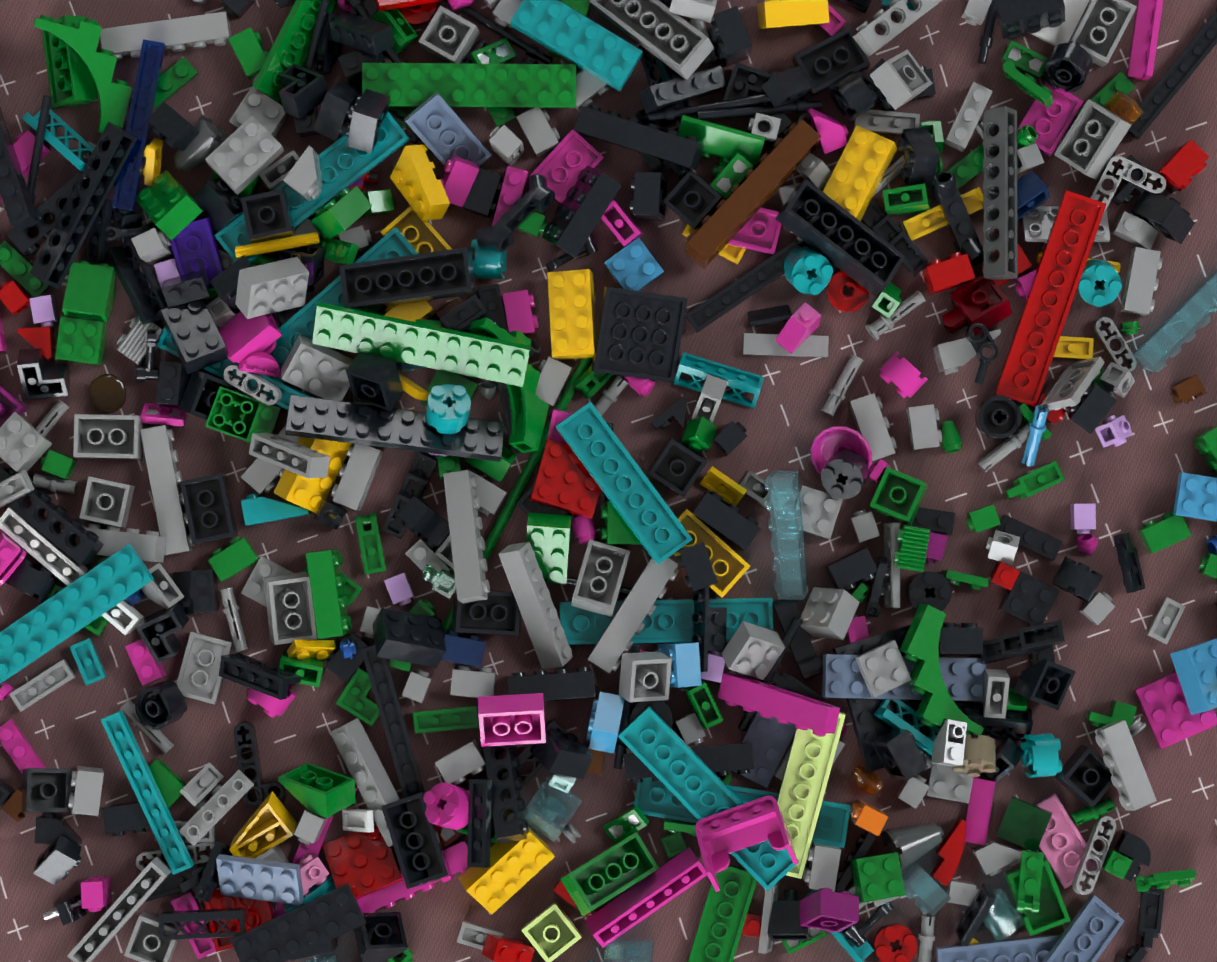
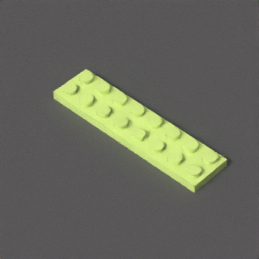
[777,712,846,879]

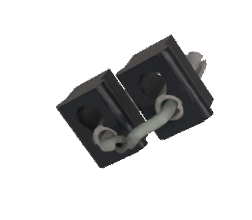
[43,895,87,926]

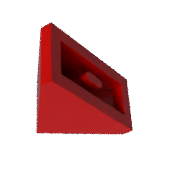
[17,327,55,362]

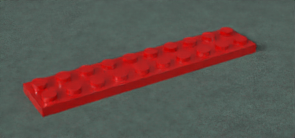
[994,190,1106,407]

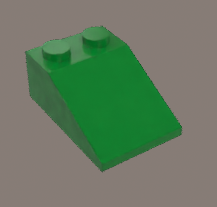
[278,762,356,818]

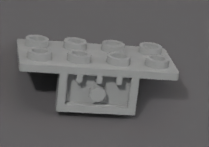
[1022,206,1110,251]

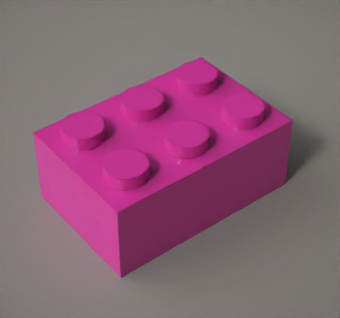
[478,693,546,747]

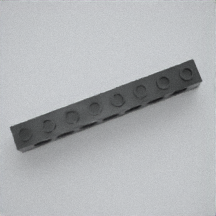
[982,106,1018,281]

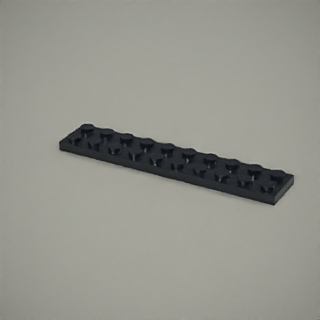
[285,395,505,462]

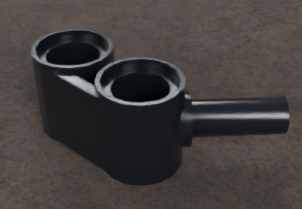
[965,323,998,385]
[314,499,347,530]

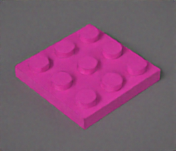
[1134,672,1217,749]

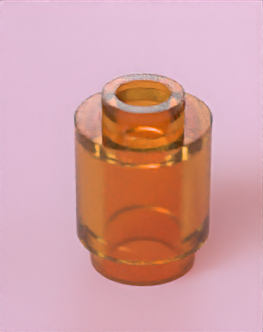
[851,765,884,796]

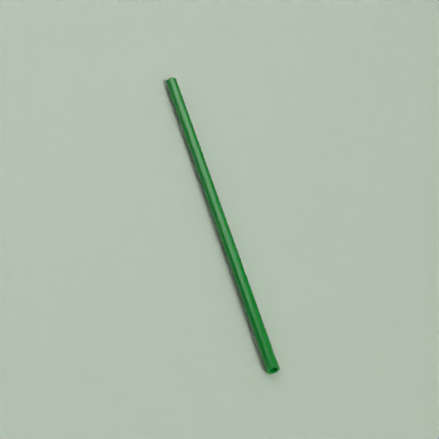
[442,358,593,634]

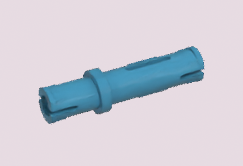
[1021,405,1049,466]

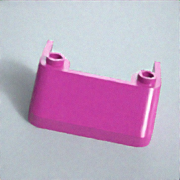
[695,796,798,892]

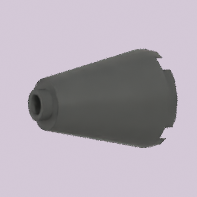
[173,115,228,172]
[882,823,944,870]

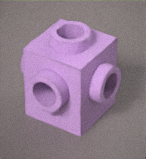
[1095,415,1133,448]

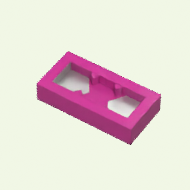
[141,403,187,426]

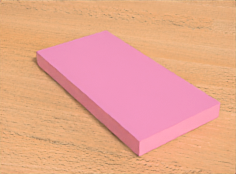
[1035,793,1095,889]

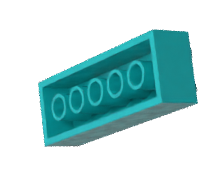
[510,0,643,92]

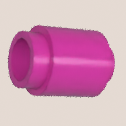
[571,514,597,545]

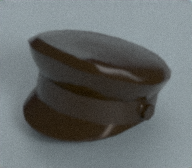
[88,374,126,413]

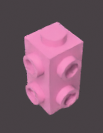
[299,852,329,896]

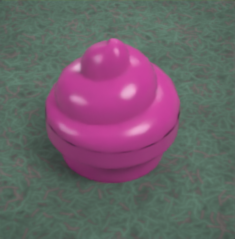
[1076,533,1098,556]

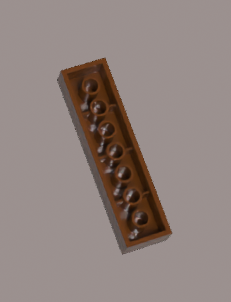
[685,119,821,269]

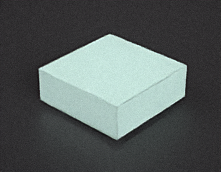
[548,773,576,793]

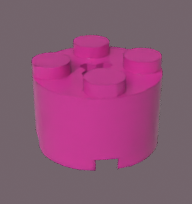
[879,351,928,398]
[246,684,297,718]
[423,782,469,830]

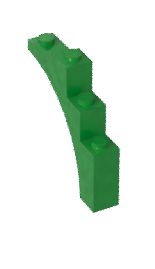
[33,15,132,133]
[469,318,549,453]
[899,604,984,738]

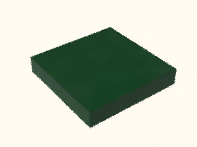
[996,796,1052,852]

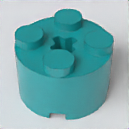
[471,239,507,279]
[783,246,833,295]
[1077,259,1122,307]
[426,384,471,434]
[1021,733,1062,778]

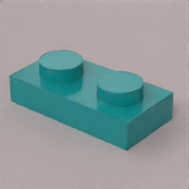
[70,638,107,686]

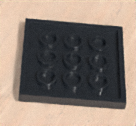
[591,286,688,382]

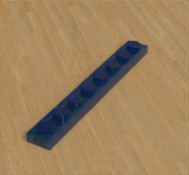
[111,39,165,212]

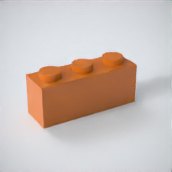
[849,799,888,836]

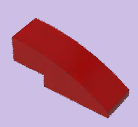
[930,817,966,887]

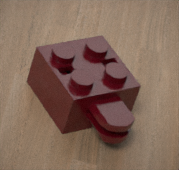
[942,274,1012,335]

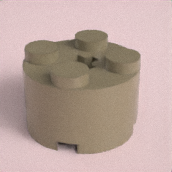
[952,735,996,777]

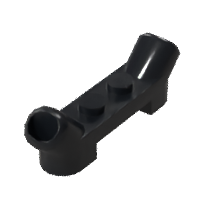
[932,171,984,266]
[476,174,555,252]

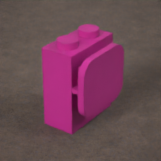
[218,311,282,364]
[0,529,27,586]

